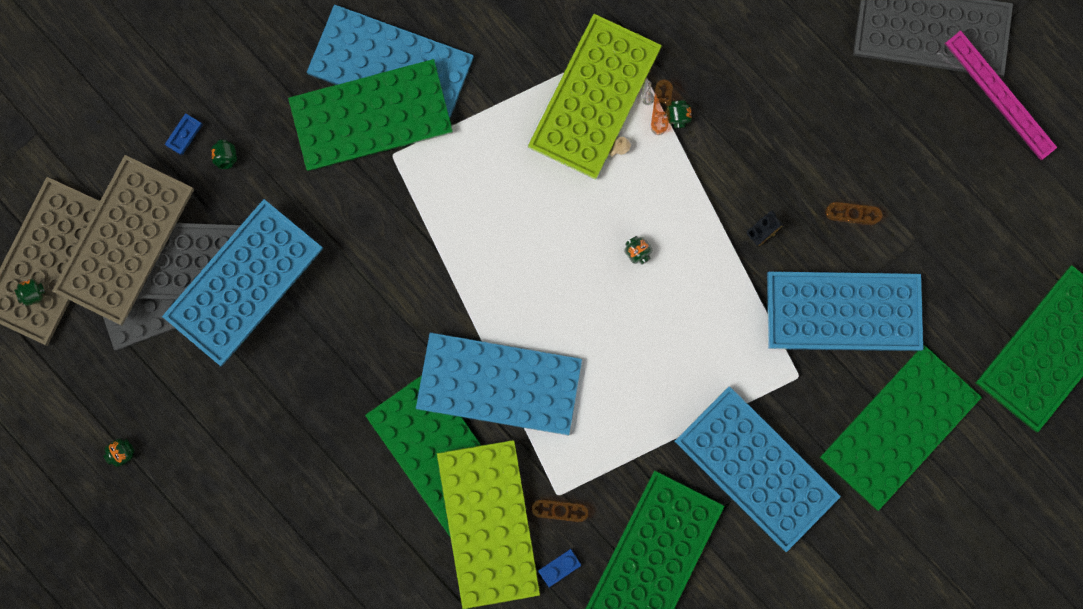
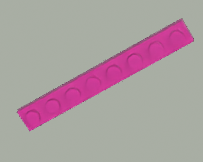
[944,30,1057,160]

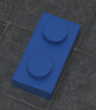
[165,113,203,156]
[538,549,581,587]

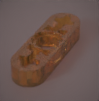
[651,80,673,135]
[825,202,882,225]
[532,500,588,522]

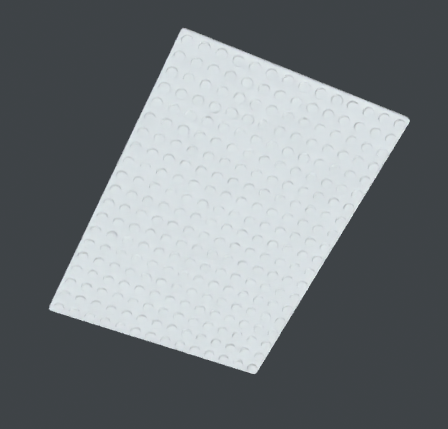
[393,73,799,495]

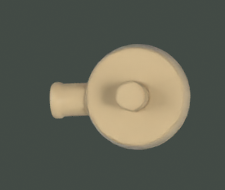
[609,137,631,157]

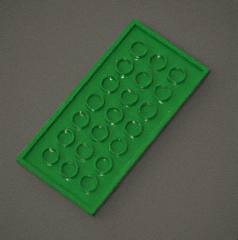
[288,59,453,171]
[975,265,1083,432]
[819,345,982,511]
[365,375,481,538]
[585,471,724,609]

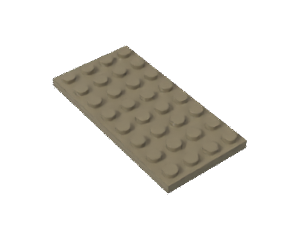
[52,155,194,326]
[0,177,100,346]

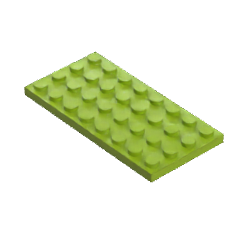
[528,14,662,180]
[437,440,540,609]

